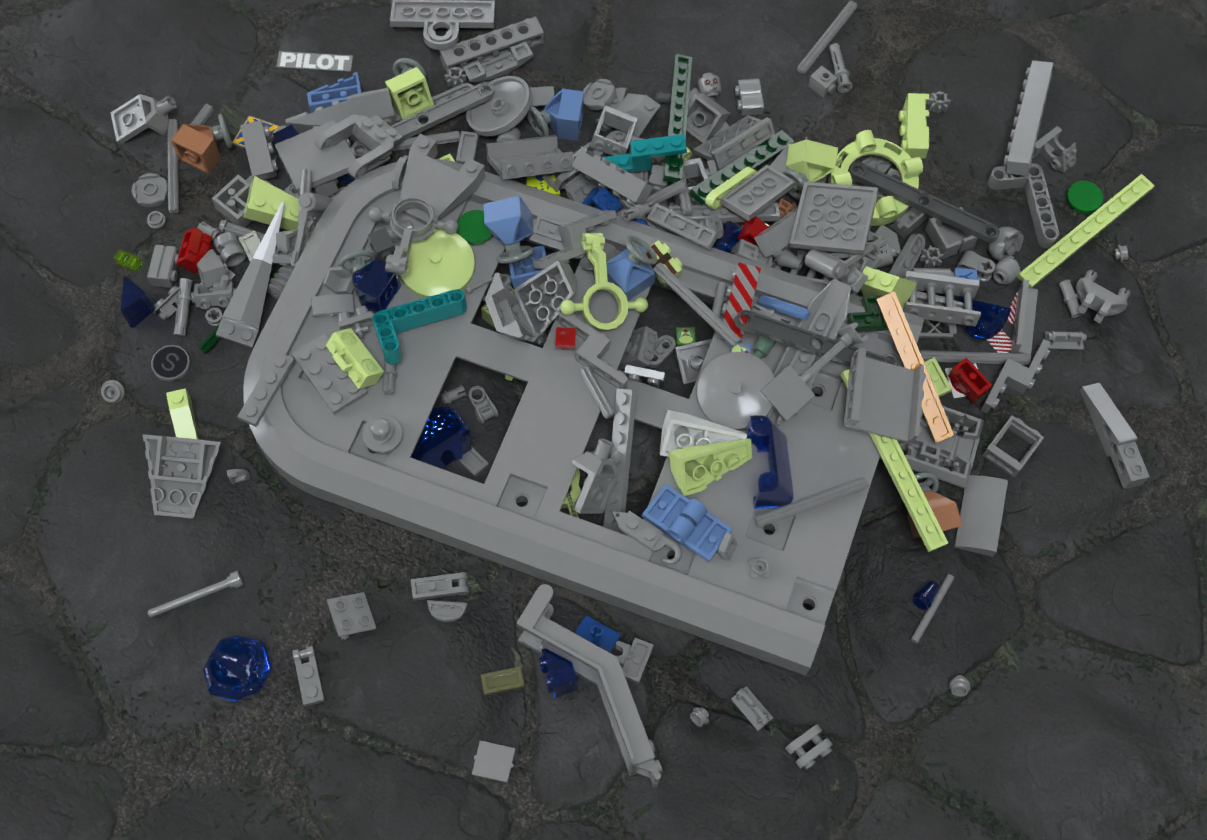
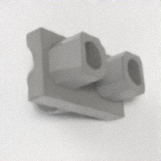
[338,305,374,339]

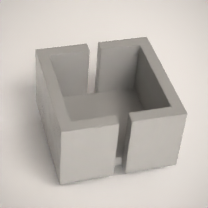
[925,207,978,259]

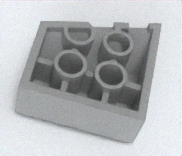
[513,260,577,340]

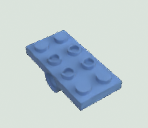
[642,483,732,563]

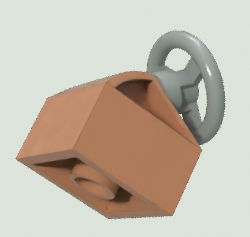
[171,113,232,174]
[907,472,963,538]

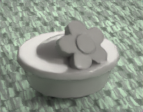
[101,380,125,404]

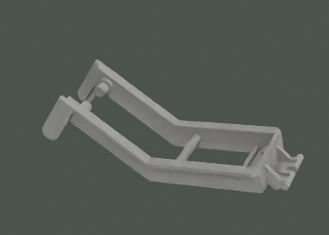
[516,584,662,787]

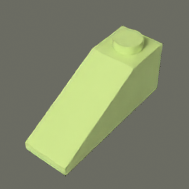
[166,388,198,439]

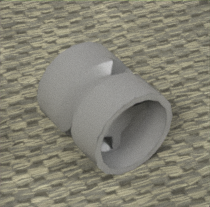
[214,232,247,267]

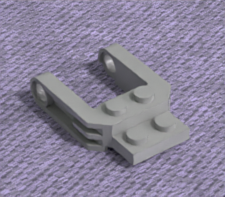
[314,114,403,179]

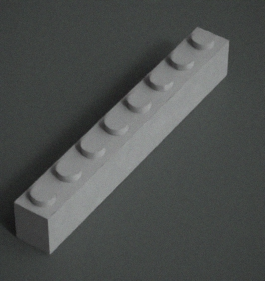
[1004,61,1053,176]

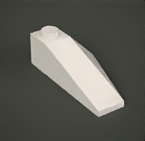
[660,410,747,457]

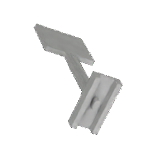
[760,322,868,421]

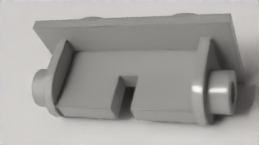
[154,285,180,320]
[1045,331,1087,350]
[731,686,773,731]

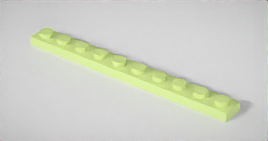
[1017,174,1155,288]
[840,369,948,552]

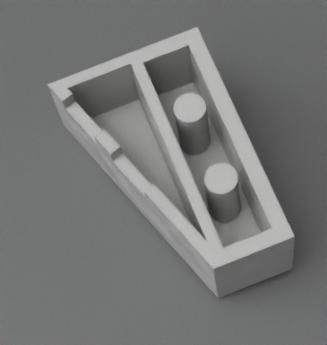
[240,120,279,180]

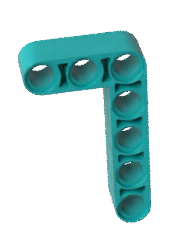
[372,289,467,365]

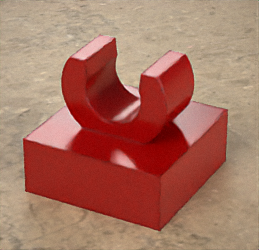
[555,327,576,350]

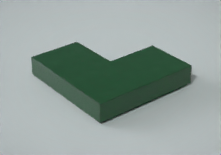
[847,296,888,332]

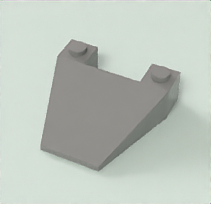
[400,134,486,224]

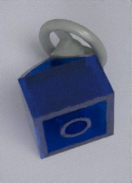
[338,250,401,314]

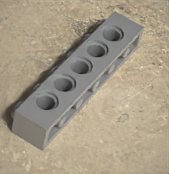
[440,17,544,74]

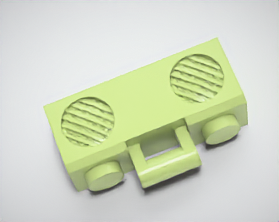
[326,328,384,389]

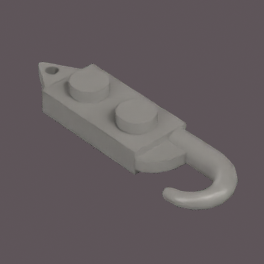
[613,511,682,564]

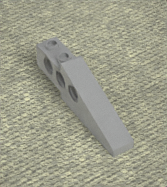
[1080,383,1150,489]

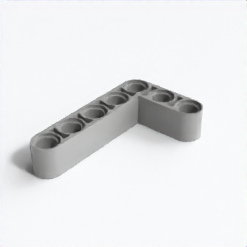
[987,164,1059,248]

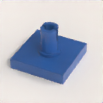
[575,615,621,653]

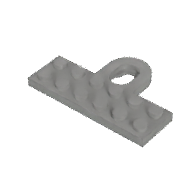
[390,0,495,50]

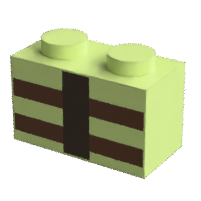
[646,240,683,288]

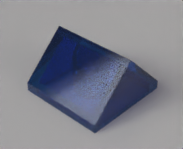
[121,277,154,328]

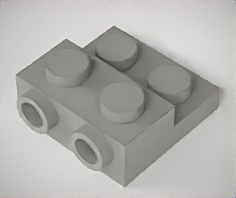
[618,326,658,370]

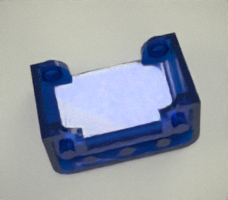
[746,415,794,509]

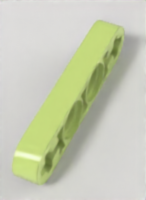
[705,167,757,209]

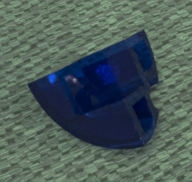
[959,297,1011,340]

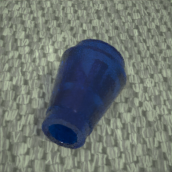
[913,580,940,610]

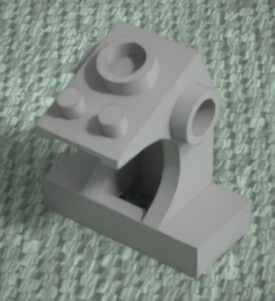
[1033,126,1077,173]

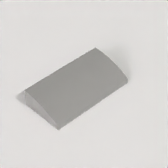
[954,475,1008,557]

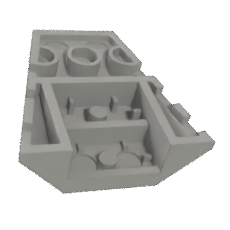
[485,273,547,346]
[143,434,222,519]

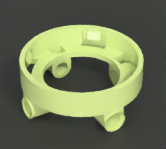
[828,130,923,226]

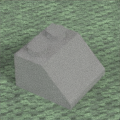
[686,93,730,143]

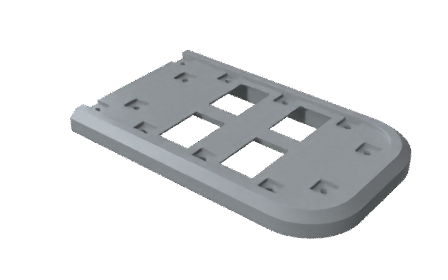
[243,159,924,676]

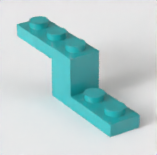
[603,134,687,173]

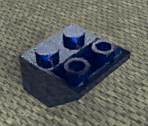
[539,648,578,698]

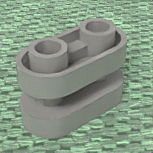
[785,724,833,770]

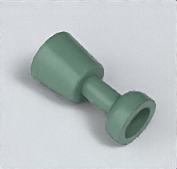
[753,335,776,359]

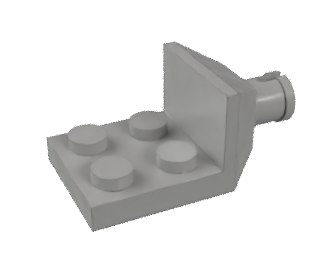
[111,94,177,144]
[572,438,620,514]

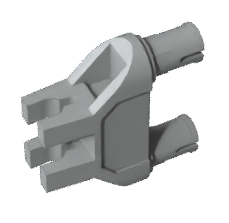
[1076,270,1131,323]

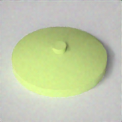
[400,229,475,298]

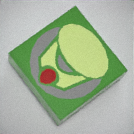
[676,327,696,347]

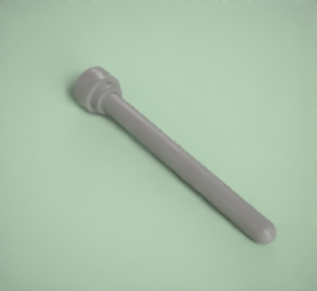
[148,571,243,617]

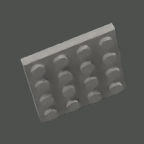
[789,182,879,255]

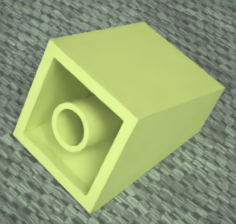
[861,266,917,310]

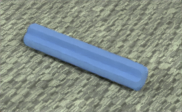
[758,295,811,320]

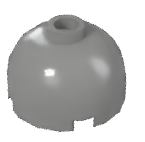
[988,227,1024,261]

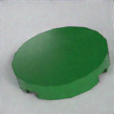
[1066,181,1103,214]
[457,210,493,246]

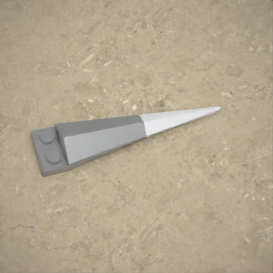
[216,201,285,349]

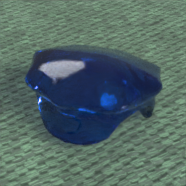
[203,636,272,702]

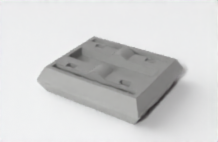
[879,406,984,489]

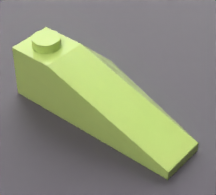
[669,438,752,496]

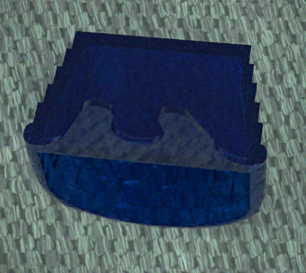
[411,406,472,470]

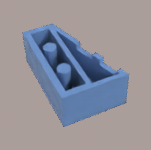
[307,72,362,113]

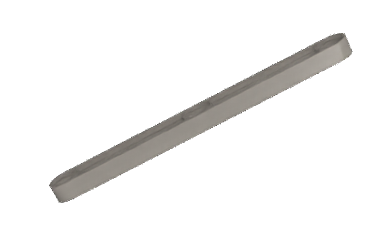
[352,82,494,158]

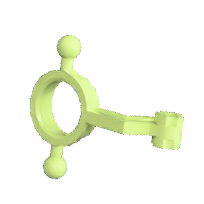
[560,233,648,330]

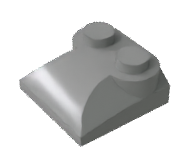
[674,339,712,384]

